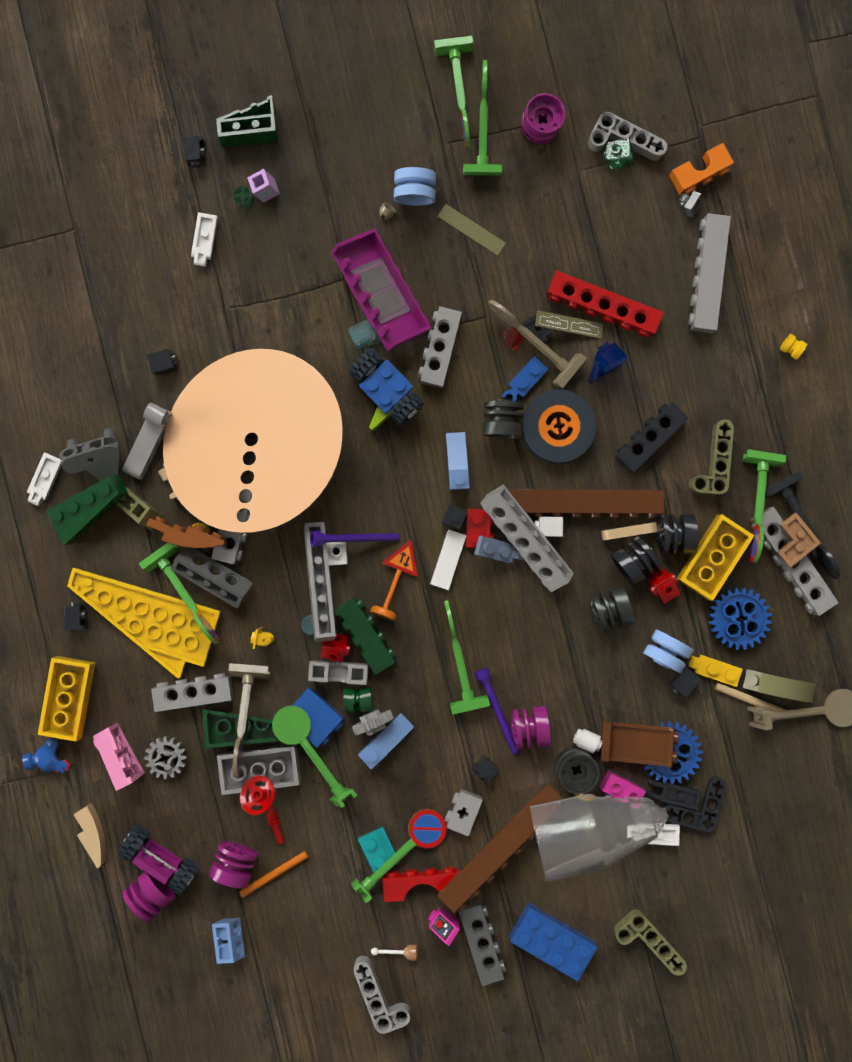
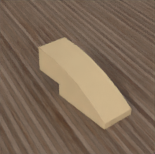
[74,803,106,868]

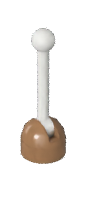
[371,945,418,961]

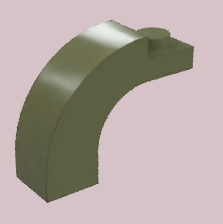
[743,669,816,703]

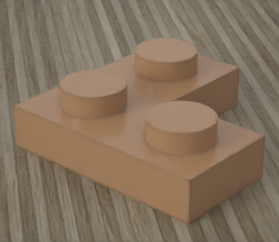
[777,513,821,567]

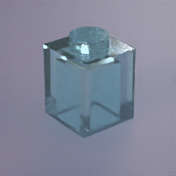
[348,319,377,349]

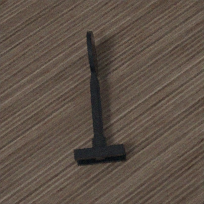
[765,471,841,580]

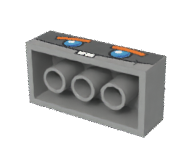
[217,744,301,795]

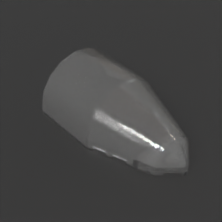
[530,794,668,882]

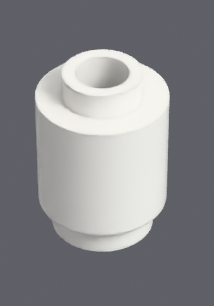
[572,728,602,754]

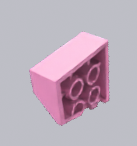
[93,723,145,791]

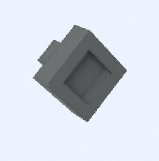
[679,191,703,218]

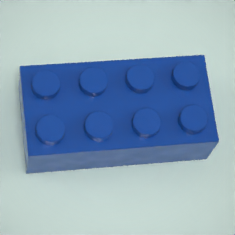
[509,902,597,981]

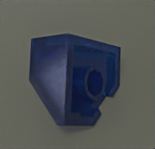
[588,342,628,383]

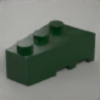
[216,95,278,148]

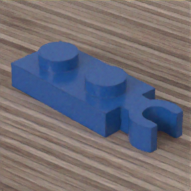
[502,356,548,401]

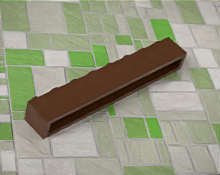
[509,489,664,518]
[437,784,565,913]

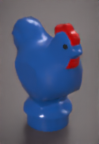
[22,737,70,773]

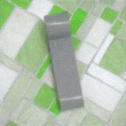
[588,112,667,161]
[123,402,173,480]
[353,956,410,1034]

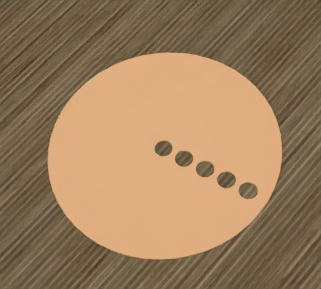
[163,349,343,533]

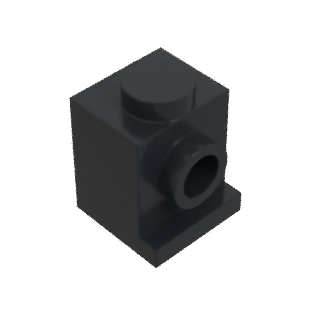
[183,136,206,168]
[522,315,551,343]
[64,602,88,630]
[471,754,499,782]

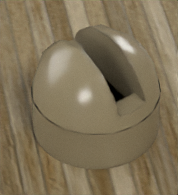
[379,203,396,220]

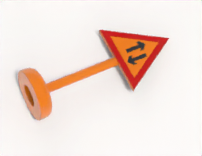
[370,540,418,621]

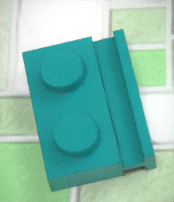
[358,826,400,873]

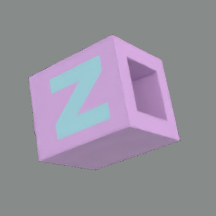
[248,169,280,203]

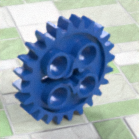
[708,588,772,650]
[644,720,703,784]

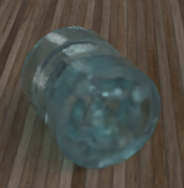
[301,614,314,635]

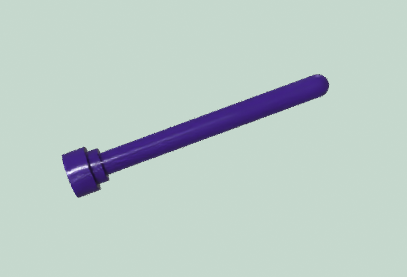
[310,531,400,547]
[474,667,519,755]

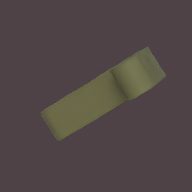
[689,419,734,495]
[613,909,687,976]

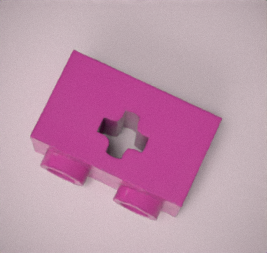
[600,770,646,808]

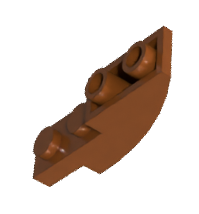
[147,516,228,548]

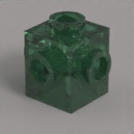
[604,139,634,169]

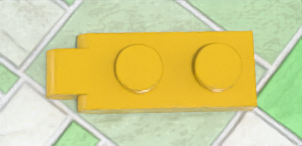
[688,654,743,687]

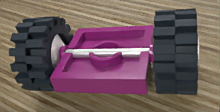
[117,824,200,896]

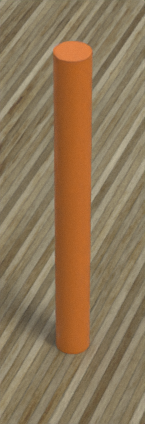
[239,851,308,898]

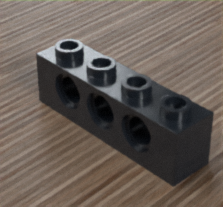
[615,402,689,473]

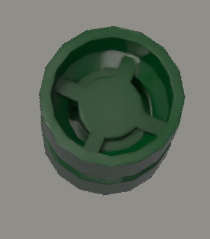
[343,686,373,714]

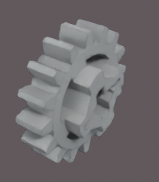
[352,709,394,736]
[144,736,187,779]

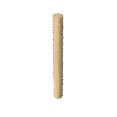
[715,682,786,712]

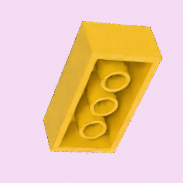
[676,514,755,601]
[38,656,95,741]

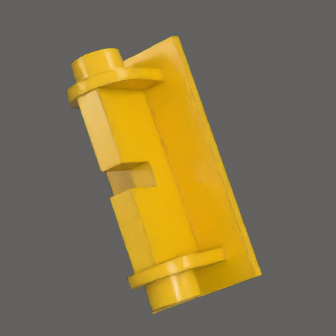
[250,627,274,649]

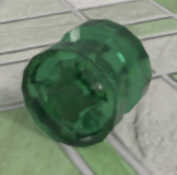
[233,186,254,209]

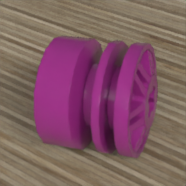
[521,93,566,144]
[511,706,551,750]
[209,841,258,888]
[123,872,175,922]

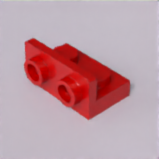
[466,509,494,548]

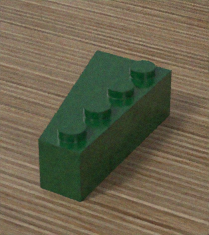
[46,475,128,546]
[333,597,396,675]
[203,710,279,749]

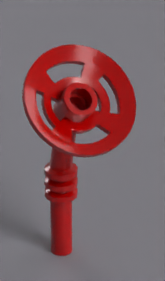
[240,775,284,844]

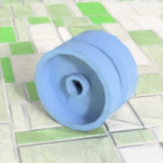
[394,167,436,206]
[643,629,694,674]

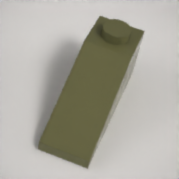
[116,486,163,531]

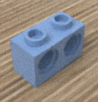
[212,917,245,964]

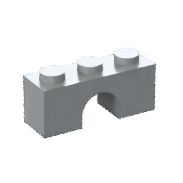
[308,660,369,685]

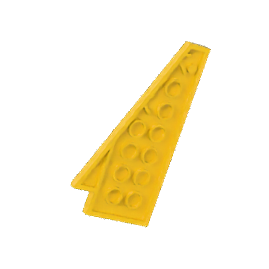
[67,568,221,679]

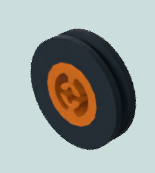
[522,389,596,464]

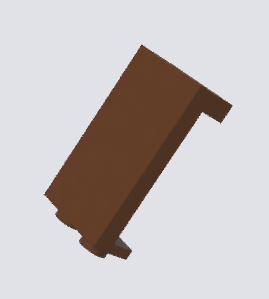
[601,721,679,768]

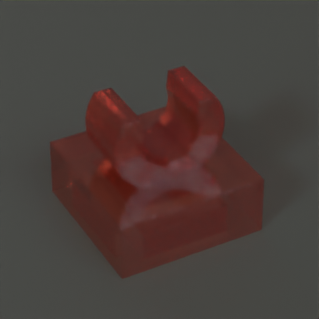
[501,327,524,351]

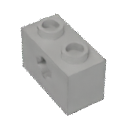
[445,788,482,836]

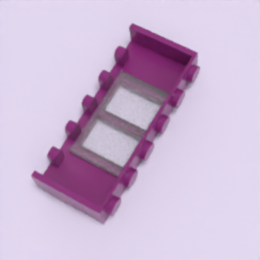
[331,228,431,352]

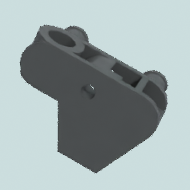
[59,428,119,481]

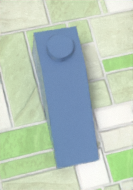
[446,432,469,490]
[358,713,414,769]

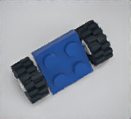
[348,348,425,426]

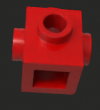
[648,569,681,604]
[320,633,351,663]

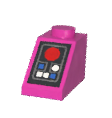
[428,906,460,946]

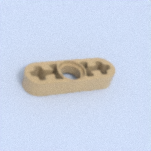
[601,522,657,540]

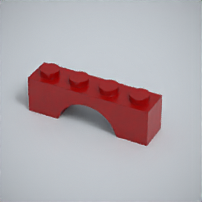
[383,867,460,902]

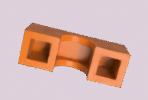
[669,143,734,195]

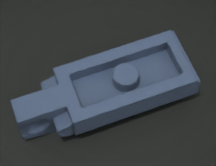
[475,536,524,563]

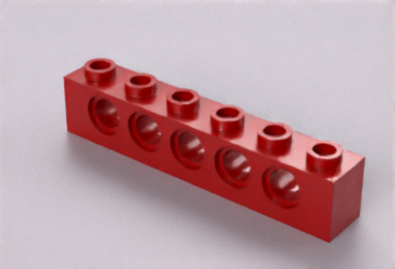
[546,270,664,338]

